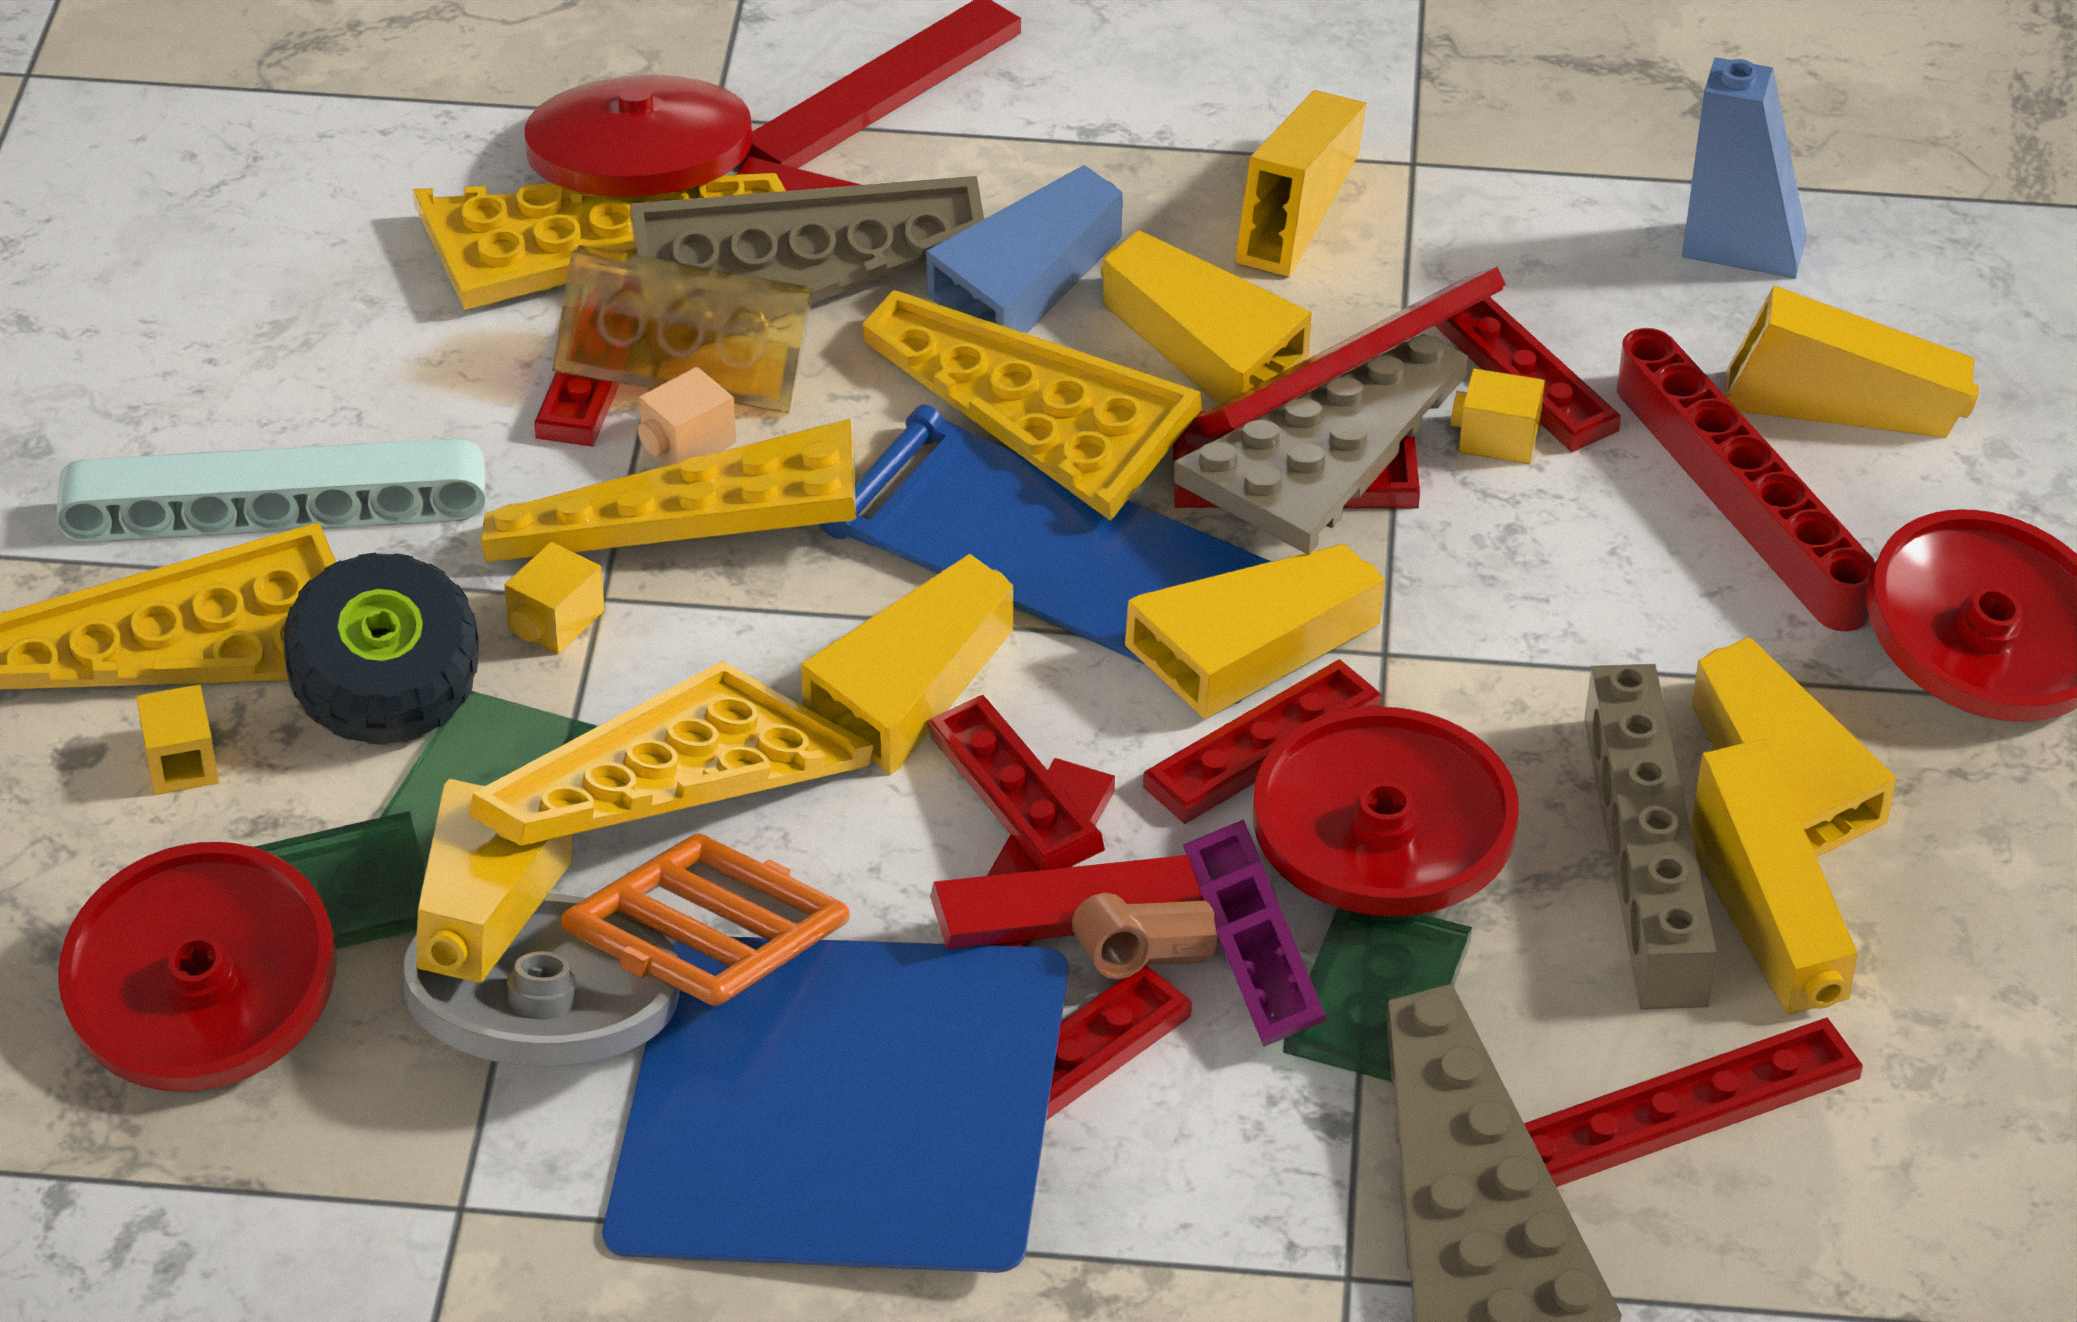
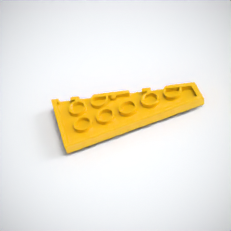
[412,173,786,310]
[862,290,1202,521]
[481,418,856,563]
[0,522,337,690]
[469,661,874,846]

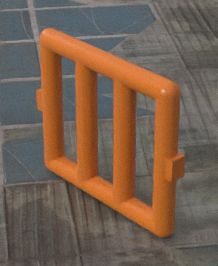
[561,833,850,1006]

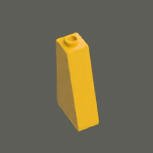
[1235,90,1367,277]
[1101,229,1312,404]
[1724,285,1979,438]
[1125,544,1385,719]
[801,554,1013,775]
[1692,637,1897,858]
[1691,739,1858,1015]
[416,778,573,983]

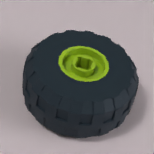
[284,552,479,745]

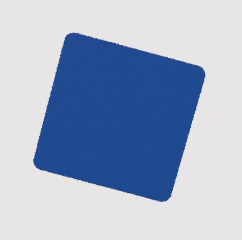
[602,936,1069,1273]

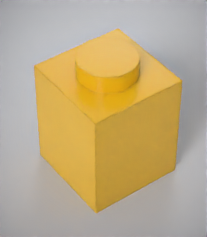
[1451,368,1545,464]
[504,542,605,655]
[136,684,219,795]

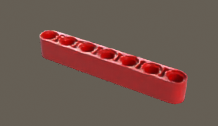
[1617,328,1875,632]

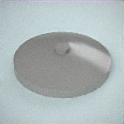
[403,894,679,1067]

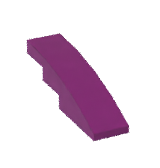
[1183,819,1327,1047]

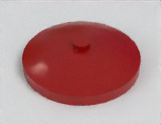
[524,75,753,197]
[1866,509,2077,722]
[1252,706,1519,916]
[58,841,337,1092]

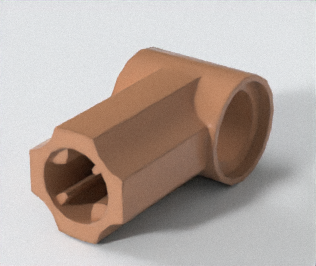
[1072,893,1218,979]

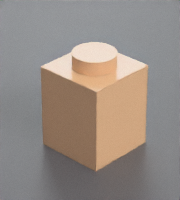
[638,367,736,465]

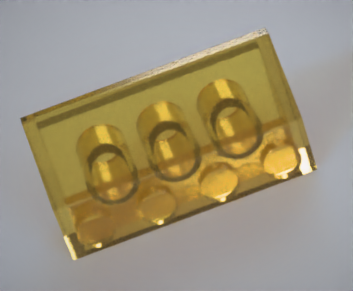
[552,245,814,414]

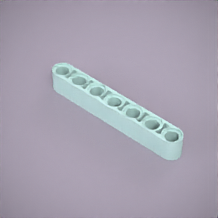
[56,438,486,542]

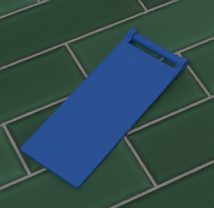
[820,404,1272,704]

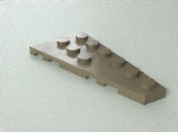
[1174,334,1468,555]

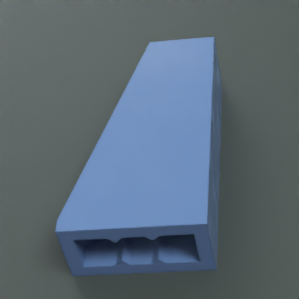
[1682,57,1807,278]
[926,165,1123,334]

